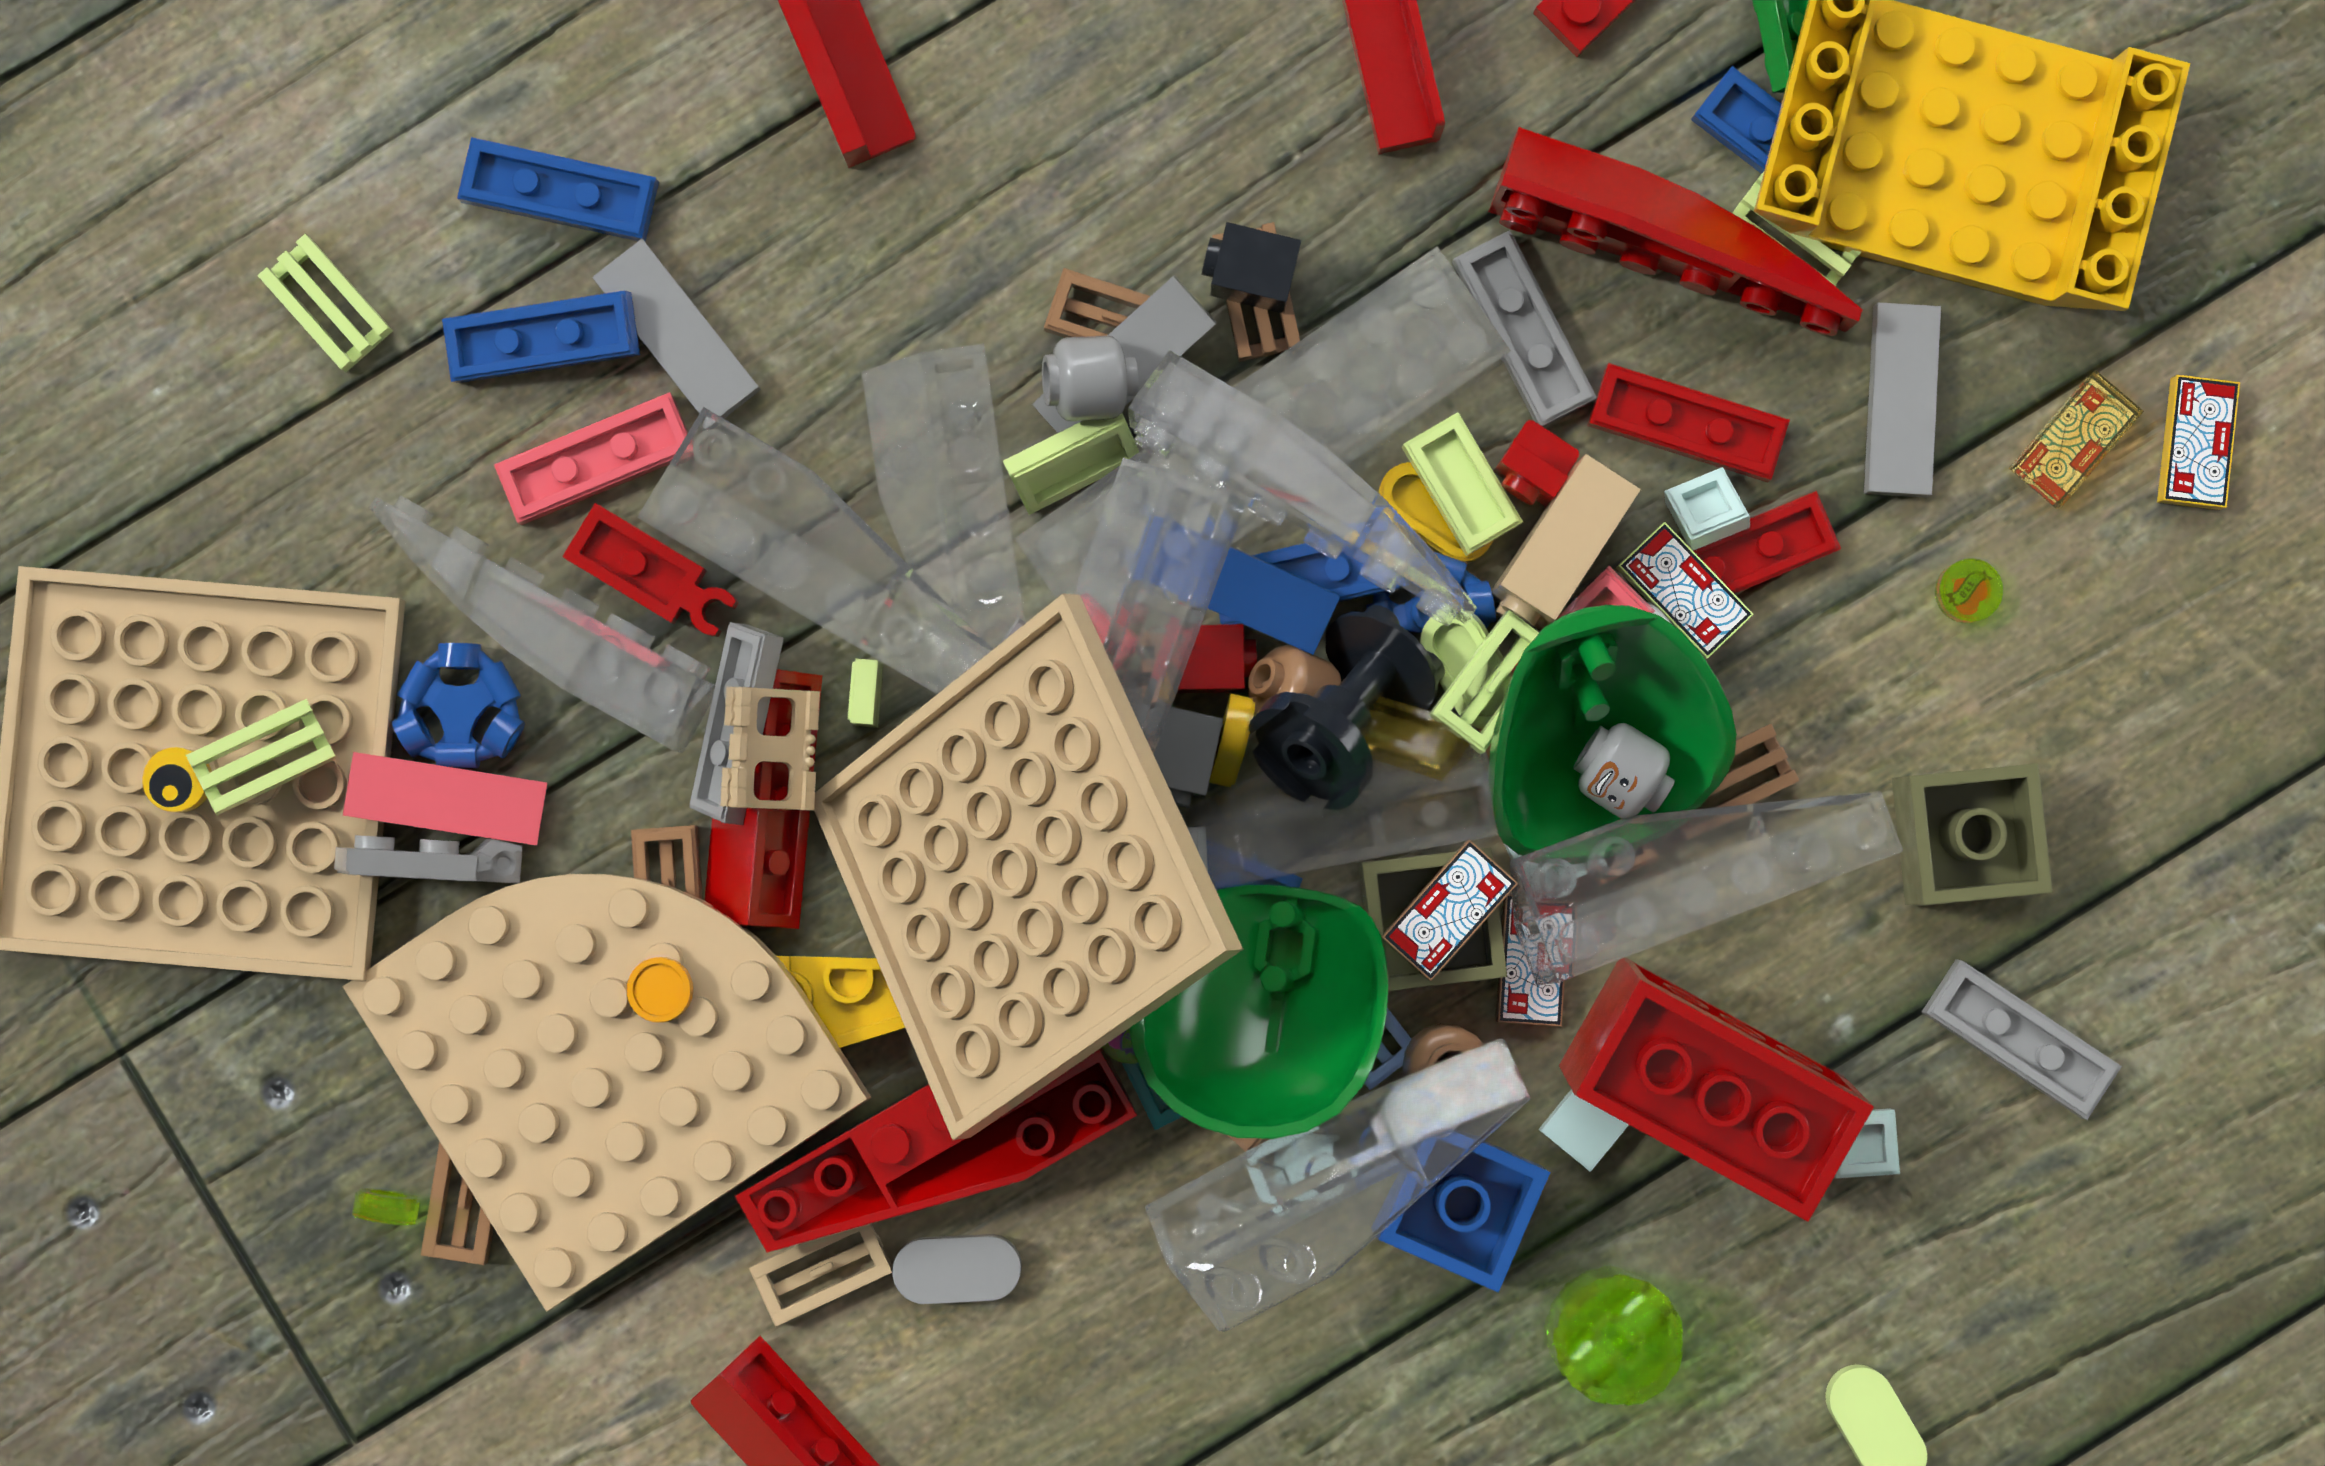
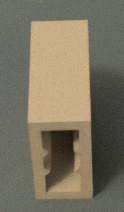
[1492,454,1641,631]

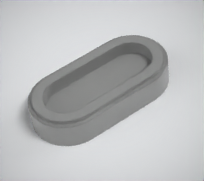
[892,1234,1022,1304]

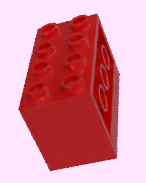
[1559,955,1874,1222]

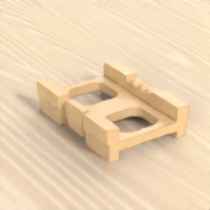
[720,687,820,810]

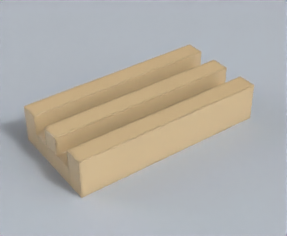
[749,1223,893,1327]

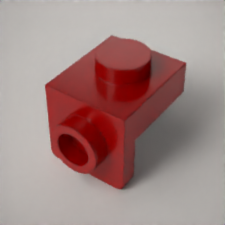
[1493,420,1579,507]

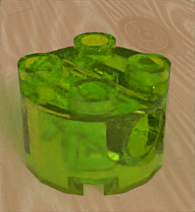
[1544,1265,1684,1406]

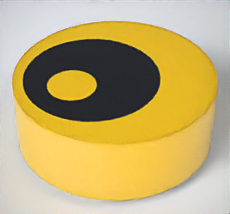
[142,747,212,812]

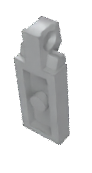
[334,835,522,883]

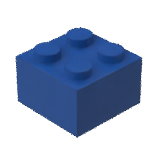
[1374,1114,1551,1293]

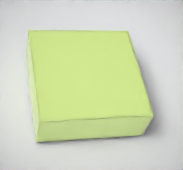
[848,659,883,728]

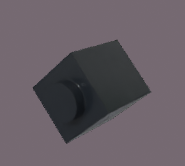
[1201,222,1302,314]

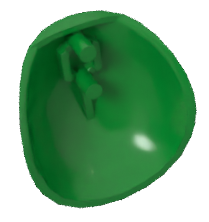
[1488,605,1737,860]
[1130,885,1388,1139]

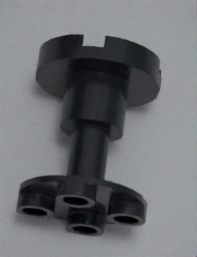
[1249,605,1445,810]

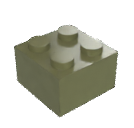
[1892,763,2053,906]
[1358,847,1507,991]

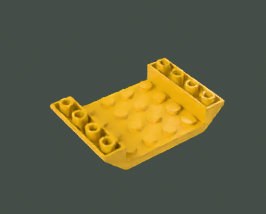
[1754,0,2191,311]

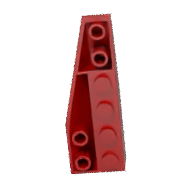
[1488,127,1863,336]
[735,1046,1137,1253]

